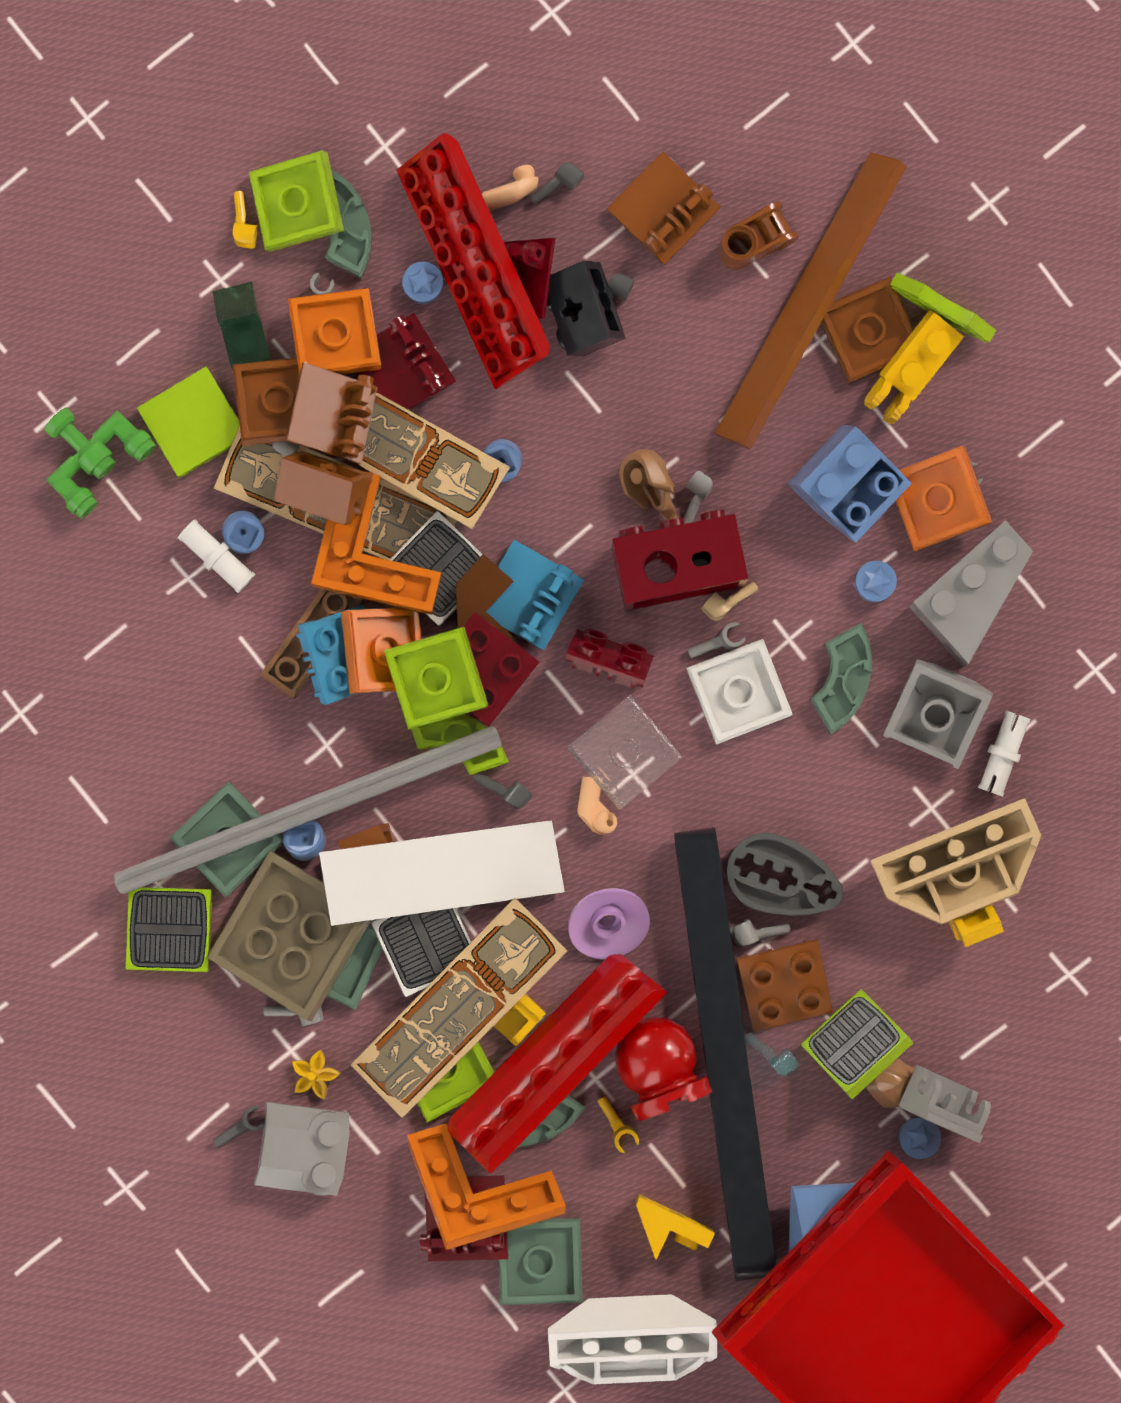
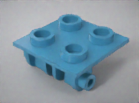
[487,540,584,651]
[296,605,365,705]

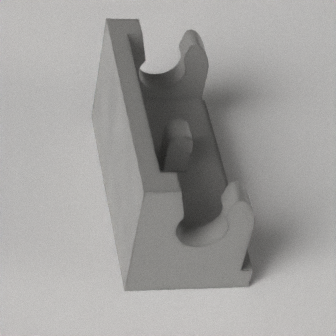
[898,1065,991,1143]

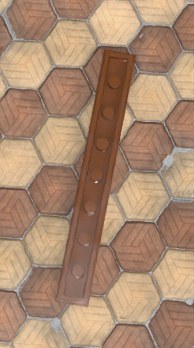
[715,152,907,450]

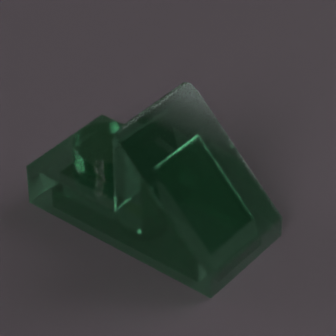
[213,281,272,370]

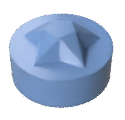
[402,262,444,304]
[483,439,523,482]
[222,511,264,554]
[855,561,897,603]
[283,820,326,861]
[898,1117,941,1159]

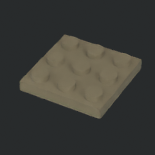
[207,851,371,1021]

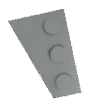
[909,520,1033,667]

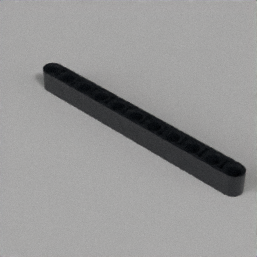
[674,827,776,1281]

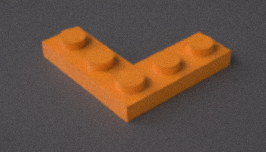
[311,471,441,615]
[407,1123,566,1250]

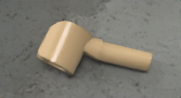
[701,582,758,621]

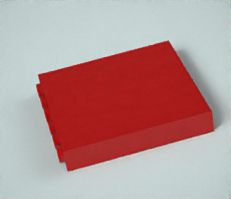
[711,1150,1065,1403]

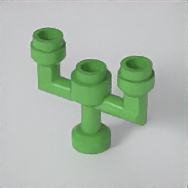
[44,407,157,519]

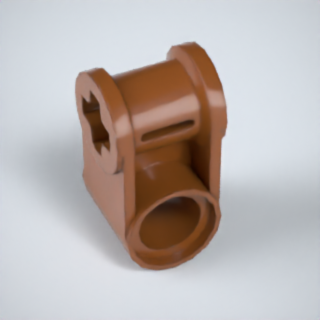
[718,201,799,269]

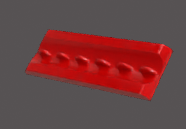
[396,133,550,389]
[447,954,667,1174]

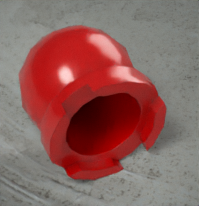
[614,1017,712,1121]

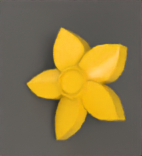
[292,1050,341,1100]

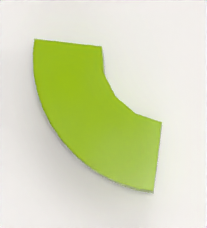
[890,272,997,343]
[411,714,509,776]

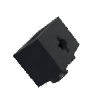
[546,261,626,356]

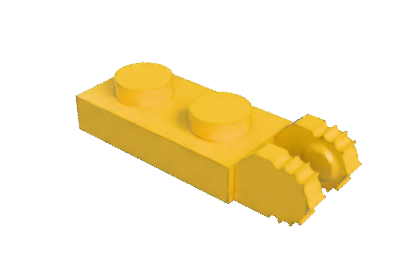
[864,310,964,425]

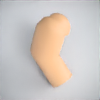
[482,165,539,211]
[577,776,617,835]

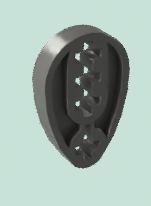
[726,833,843,916]

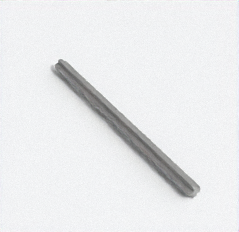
[113,726,501,894]

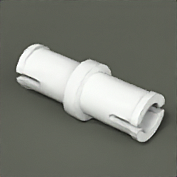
[178,519,256,593]
[978,711,1031,797]

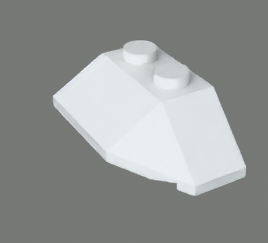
[548,1294,717,1384]

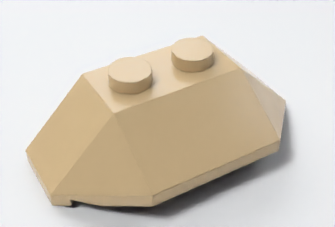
[871,798,1042,925]

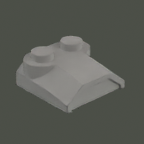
[883,659,993,769]
[253,1102,350,1196]

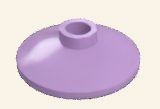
[568,888,650,959]

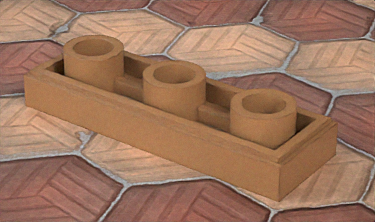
[260,589,365,699]

